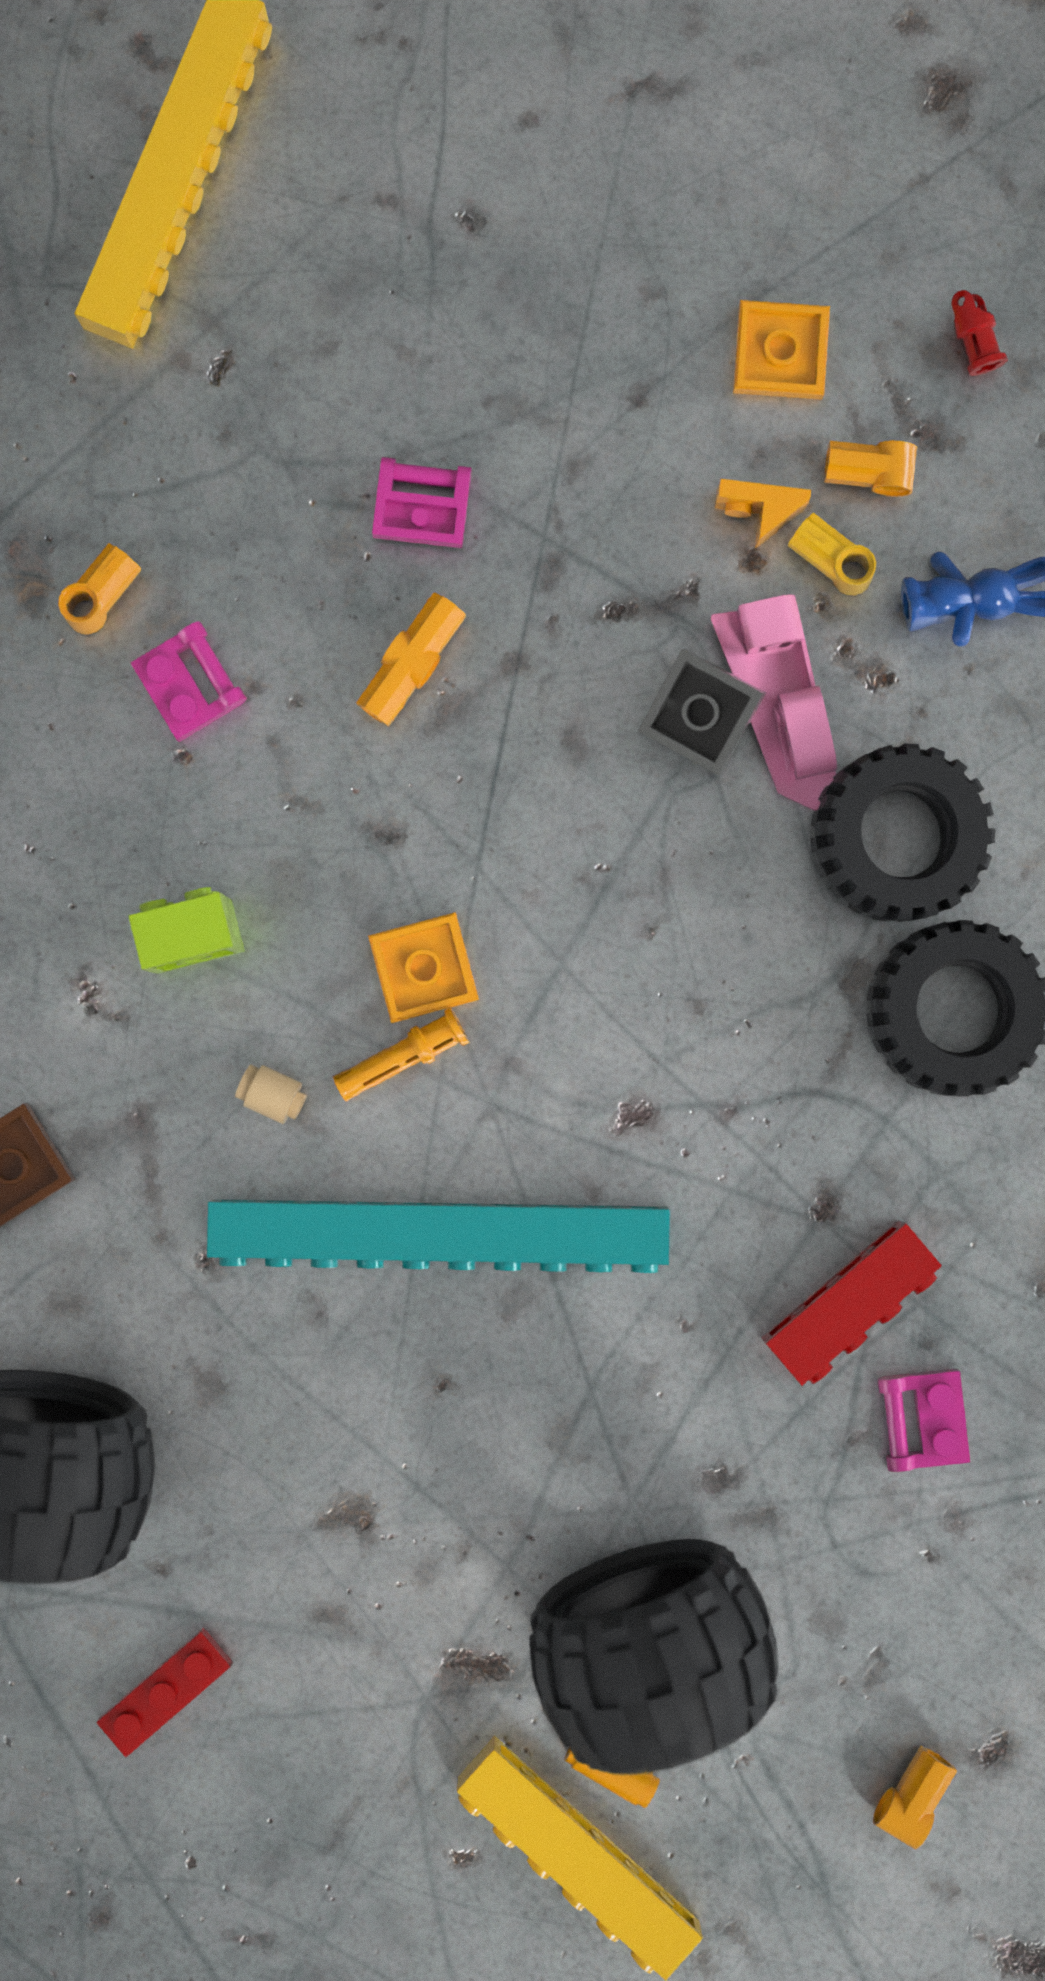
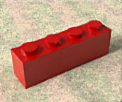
[761,1220,942,1386]

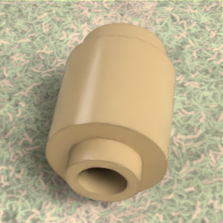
[235,1064,307,1124]

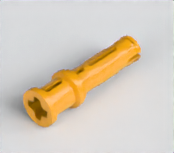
[332,1007,469,1102]

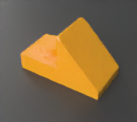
[715,479,811,548]

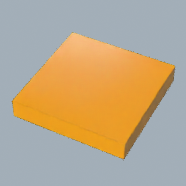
[733,300,830,400]
[368,912,479,1023]

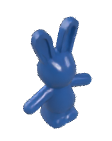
[901,551,1045,647]

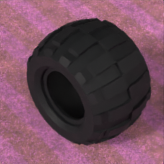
[0,1370,155,1584]
[529,1539,779,1775]

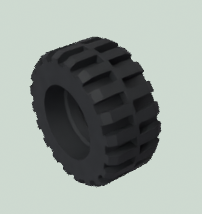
[810,743,995,922]
[866,920,1045,1097]

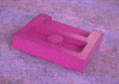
[372,457,472,548]
[130,621,247,742]
[878,1368,970,1472]

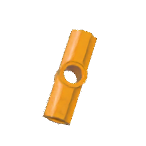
[356,592,466,727]

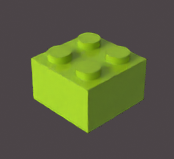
[128,887,245,974]

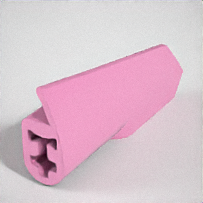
[711,594,837,811]

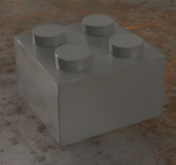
[638,649,766,775]

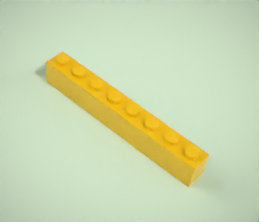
[74,0,272,349]

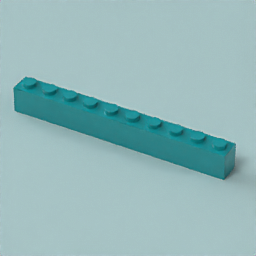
[207,1199,670,1273]

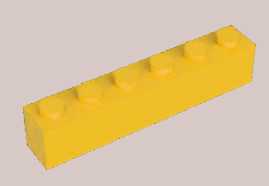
[456,1735,703,1981]

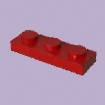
[96,1627,233,1758]

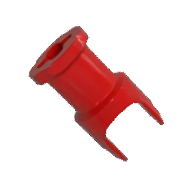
[951,290,1008,376]

